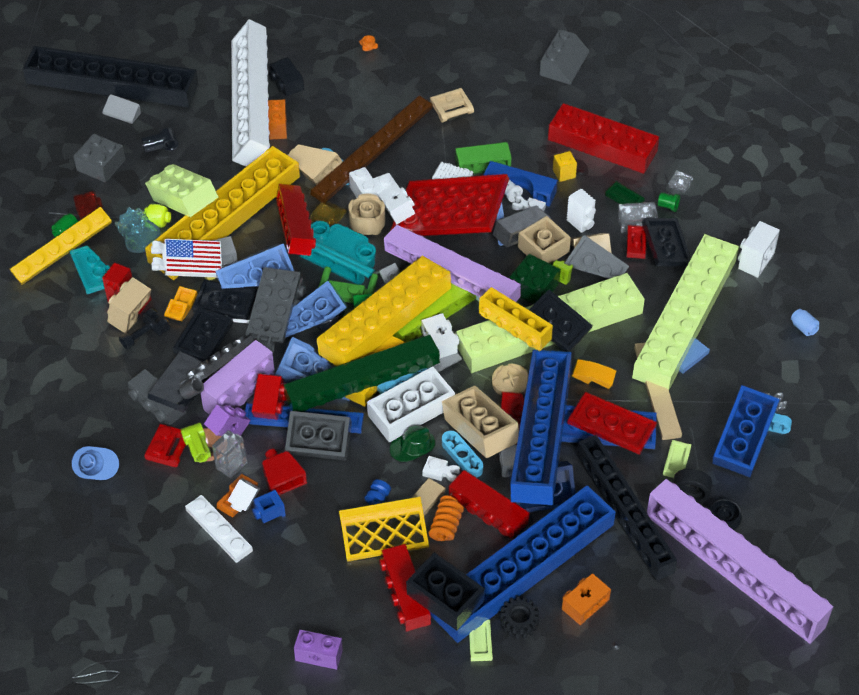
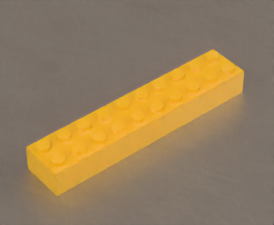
[145,146,300,280]

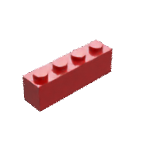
[449,470,529,540]
[379,544,431,631]

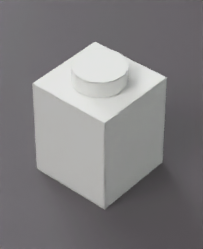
[228,478,260,512]

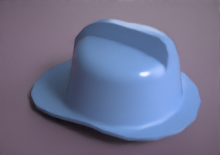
[72,446,119,480]

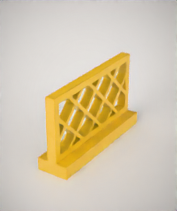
[339,497,429,562]

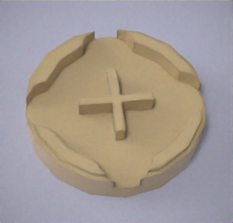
[492,363,529,396]

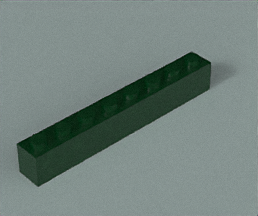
[284,334,440,412]

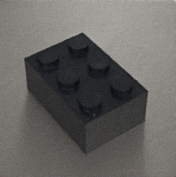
[406,552,485,631]

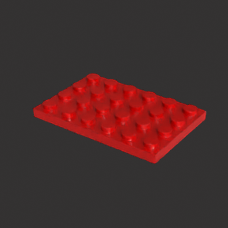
[390,174,509,236]

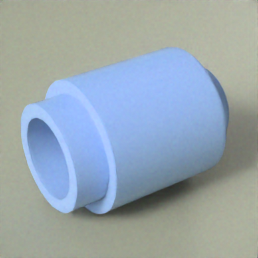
[791,309,819,336]

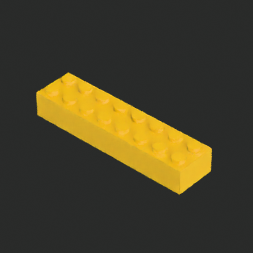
[317,255,451,366]

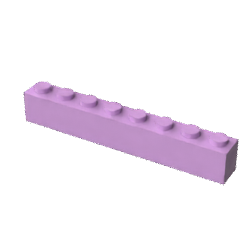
[384,225,521,302]

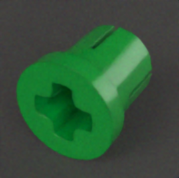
[658,192,680,212]

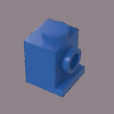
[252,490,286,524]

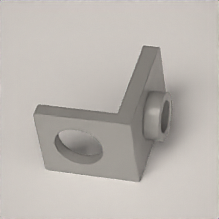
[373,263,400,284]

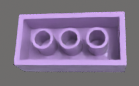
[201,340,275,415]

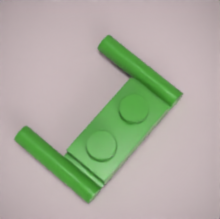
[318,267,378,303]

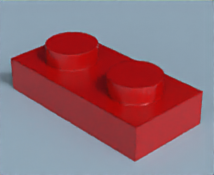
[627,225,646,259]

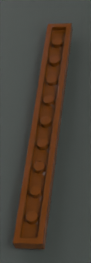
[310,95,433,204]

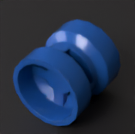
[365,479,391,505]

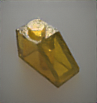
[311,202,347,227]

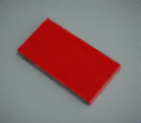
[567,392,657,455]

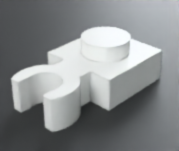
[512,196,546,211]
[422,456,460,482]

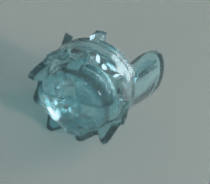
[115,208,160,253]

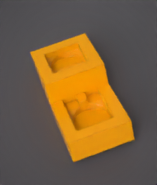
[164,286,198,321]
[572,360,616,389]

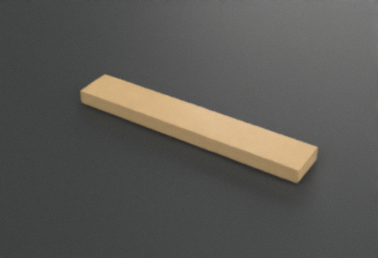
[634,342,682,440]

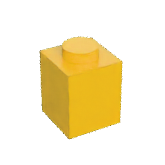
[553,151,577,182]

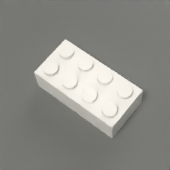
[367,367,455,442]

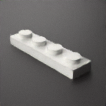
[185,495,253,563]

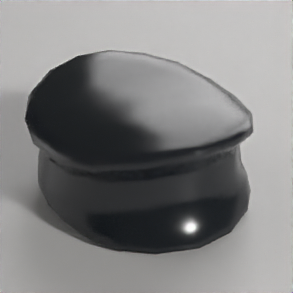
[709,499,742,530]

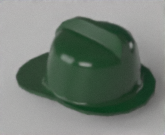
[389,425,435,462]

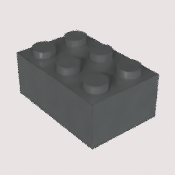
[285,411,352,461]

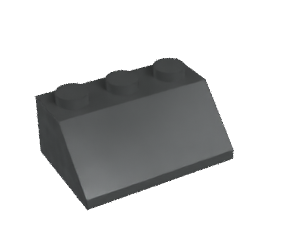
[540,29,590,85]

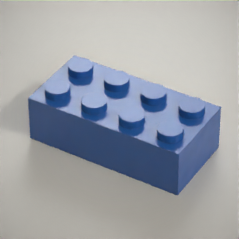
[712,385,780,477]

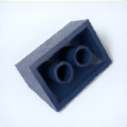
[508,461,576,512]

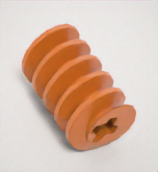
[429,495,464,542]

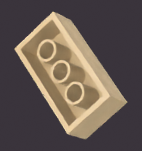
[442,386,519,458]

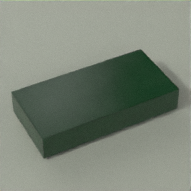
[605,181,645,212]

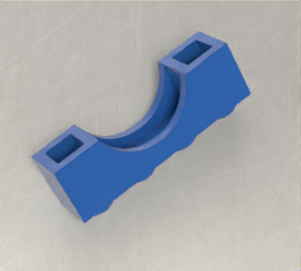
[483,161,558,207]

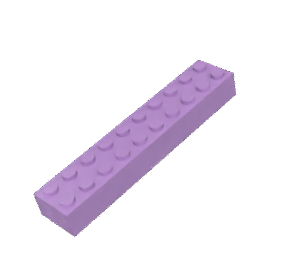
[647,479,833,644]

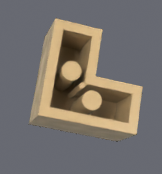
[107,277,151,333]

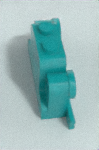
[299,221,376,285]

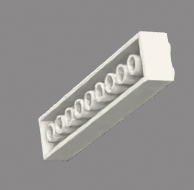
[231,19,270,167]

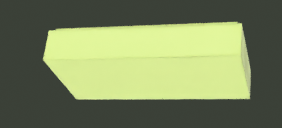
[663,440,692,478]
[469,620,493,661]

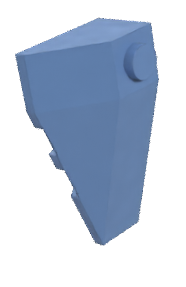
[215,243,294,289]
[285,281,347,338]
[274,337,350,401]

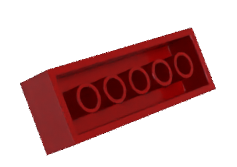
[548,103,660,174]

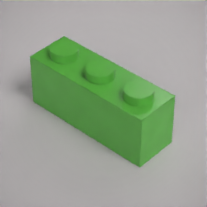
[455,142,511,174]

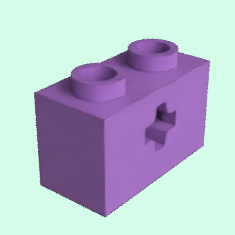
[204,404,251,440]
[294,630,343,670]

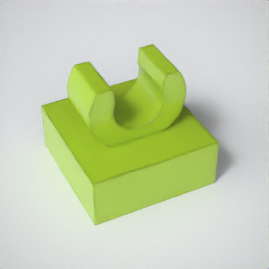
[553,260,573,285]

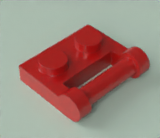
[145,424,186,467]

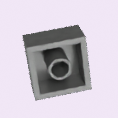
[74,134,126,183]

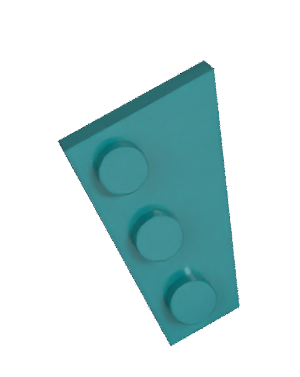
[70,246,110,294]

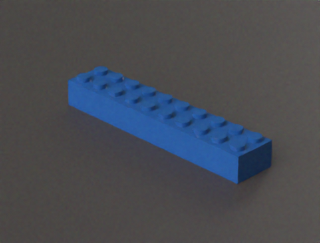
[511,350,572,505]
[430,485,616,643]

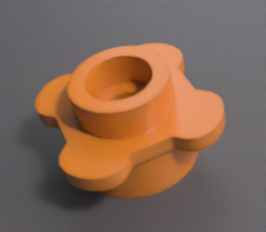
[359,35,378,51]

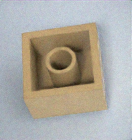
[518,216,571,264]

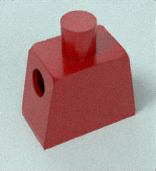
[262,449,307,495]

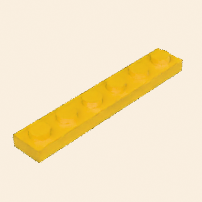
[10,207,112,285]

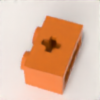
[268,100,287,140]
[562,573,611,625]

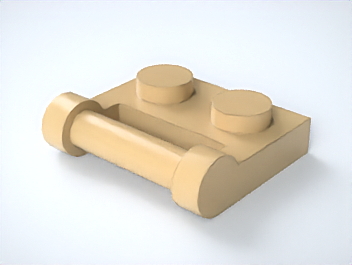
[430,88,474,123]

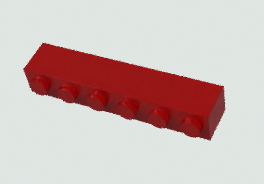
[276,184,316,256]

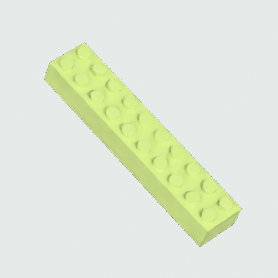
[632,234,739,390]
[456,273,645,373]

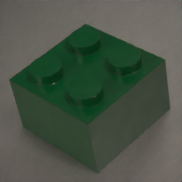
[509,254,561,304]

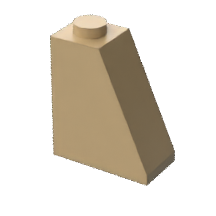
[288,144,343,185]

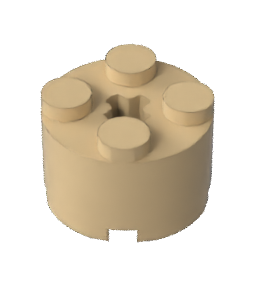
[349,193,385,235]

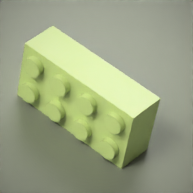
[145,164,218,217]

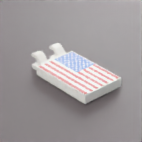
[151,239,222,278]

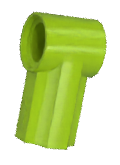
[181,423,211,463]

